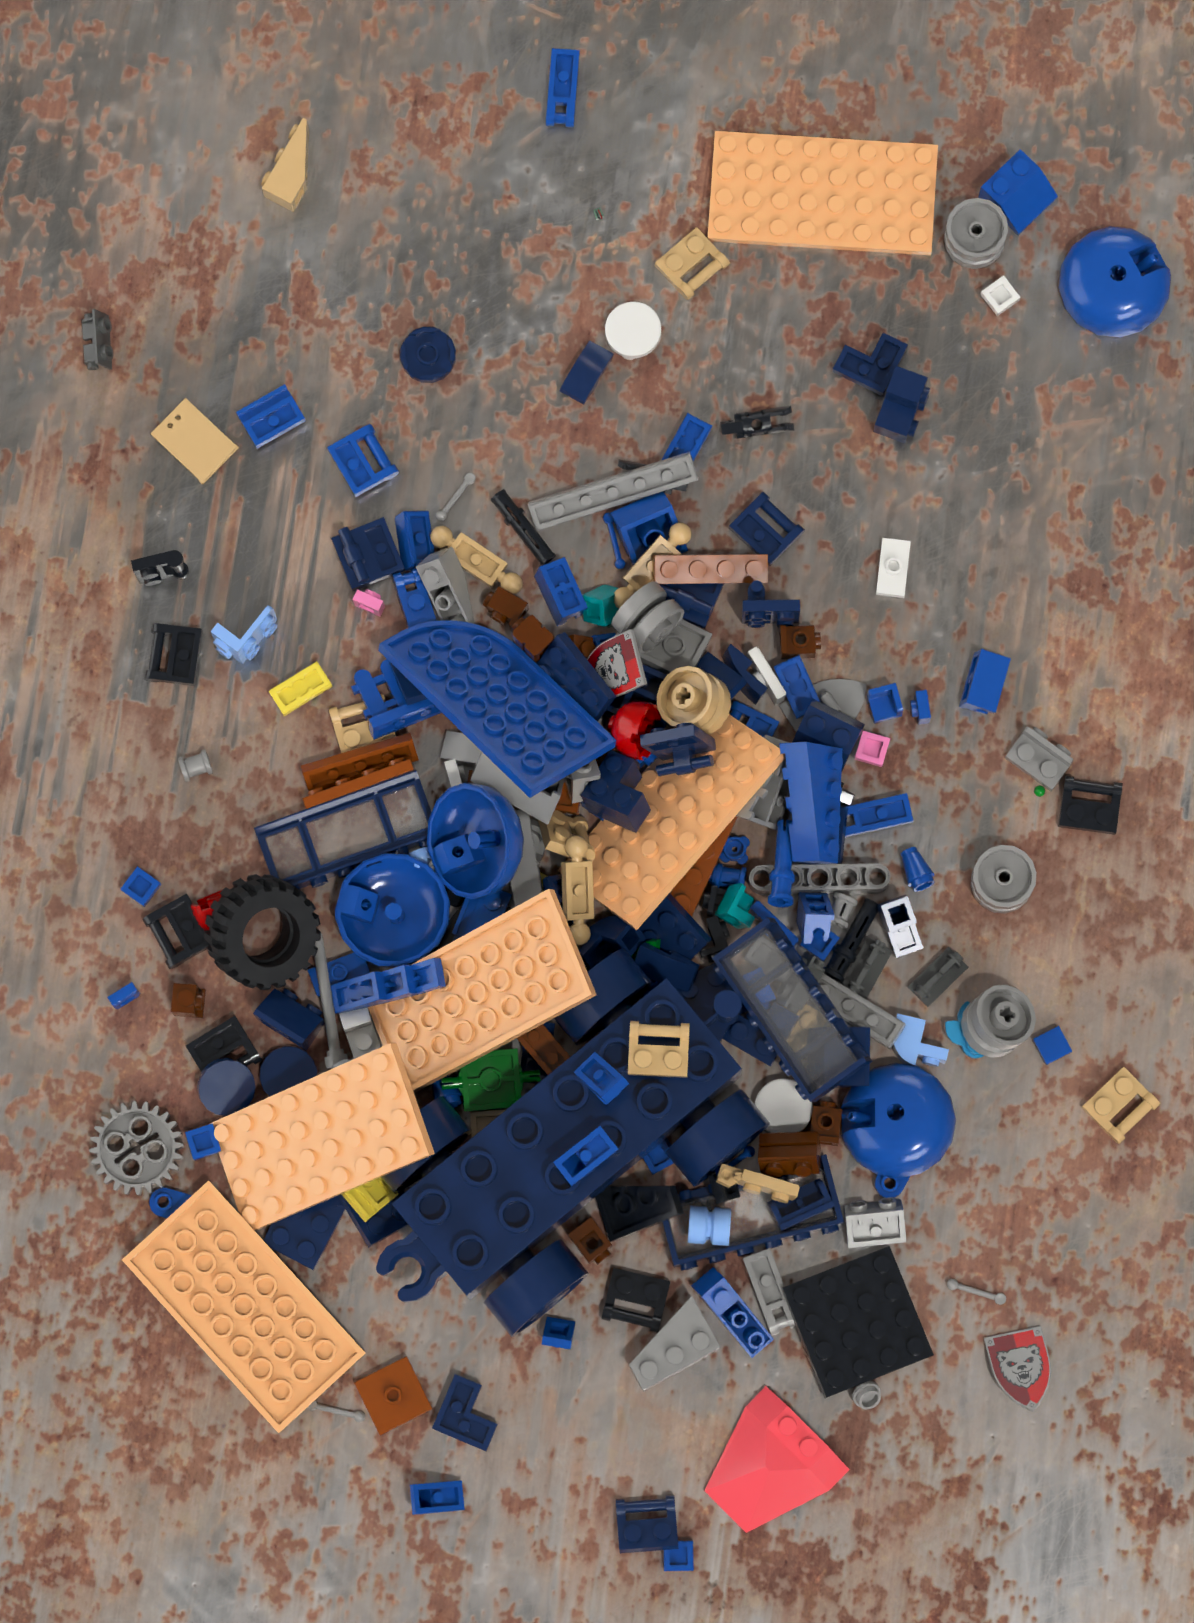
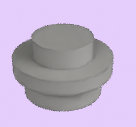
[852,1381,881,1410]

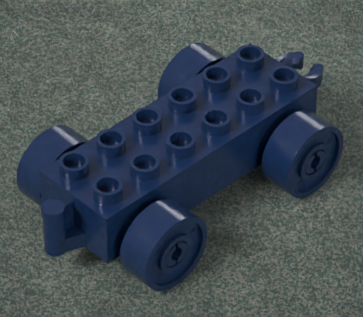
[376,948,770,1337]

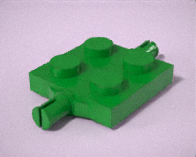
[441,1048,540,1111]

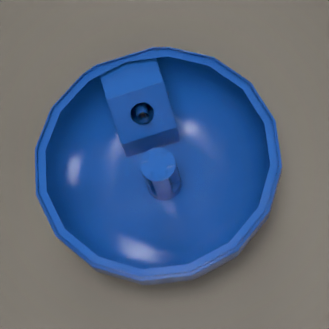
[1058,226,1171,338]
[427,782,524,899]
[335,853,450,967]
[841,1063,956,1178]

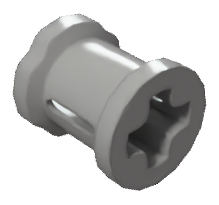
[178,749,213,782]
[831,892,858,929]

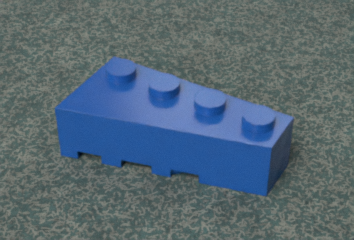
[779,742,843,864]

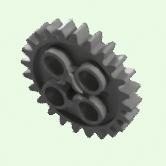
[89,1101,185,1196]

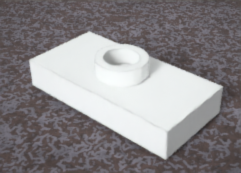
[876,538,911,598]
[746,647,786,706]

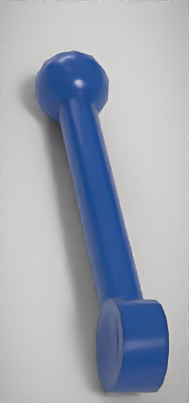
[603,513,626,569]
[715,1146,755,1175]

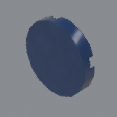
[400,327,456,383]
[260,1046,318,1097]
[197,1058,256,1116]

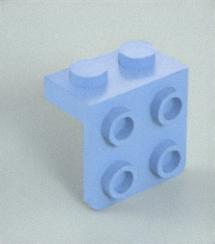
[211,605,277,664]

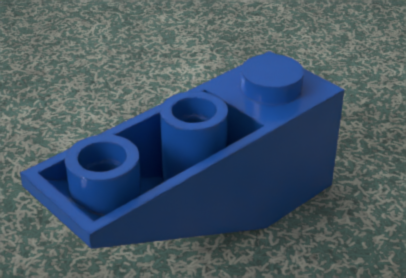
[691,1267,774,1358]

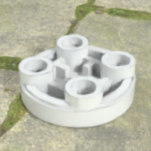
[605,302,661,360]
[755,1079,813,1133]

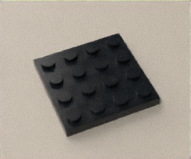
[781,1246,934,1398]

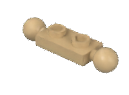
[614,523,691,609]
[430,526,523,595]
[561,835,594,945]

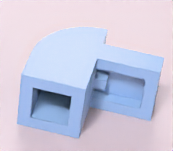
[892,1013,949,1067]

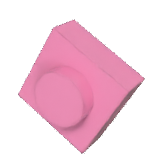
[353,589,385,617]
[854,731,890,767]

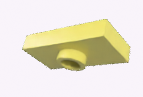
[269,661,333,716]

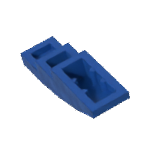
[330,958,446,1014]

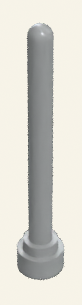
[314,933,348,1069]

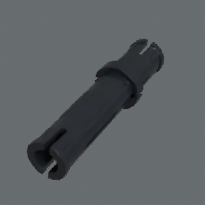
[490,489,556,566]

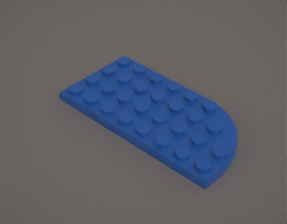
[378,620,616,798]

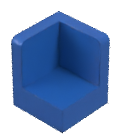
[867,683,903,724]

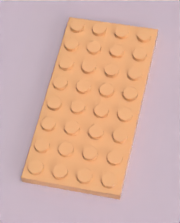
[708,131,938,255]
[558,714,785,930]
[368,889,597,1093]
[210,1042,435,1231]
[122,1181,366,1433]

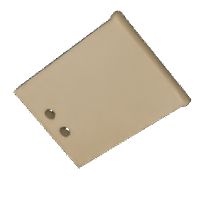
[150,398,239,484]

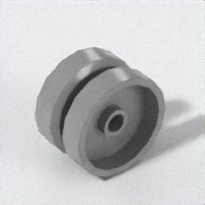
[944,198,1008,269]
[611,581,684,654]
[970,845,1037,914]
[961,985,1036,1058]

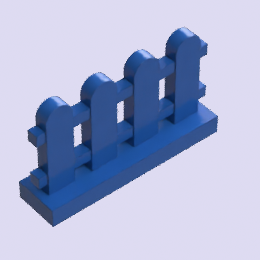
[351,659,442,740]

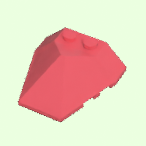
[704,1386,850,1533]

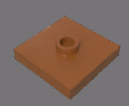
[354,1356,433,1436]

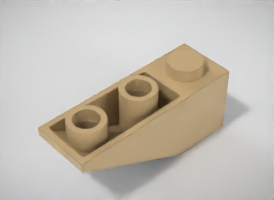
[261,118,309,212]

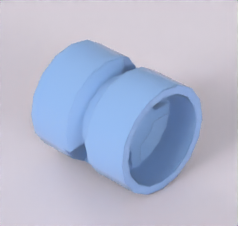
[688,1205,731,1246]

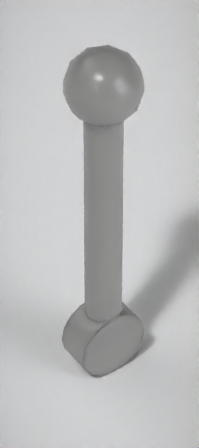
[436,473,476,521]
[947,1279,1006,1305]
[307,1400,365,1422]

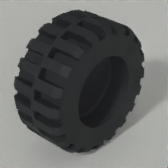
[204,874,321,990]

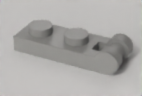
[743,1248,796,1336]

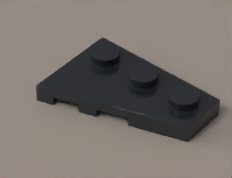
[595,1185,684,1242]

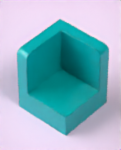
[582,584,619,627]
[715,883,755,929]

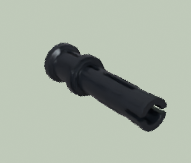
[823,898,878,984]

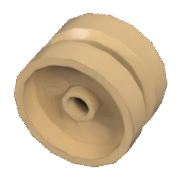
[657,666,731,735]

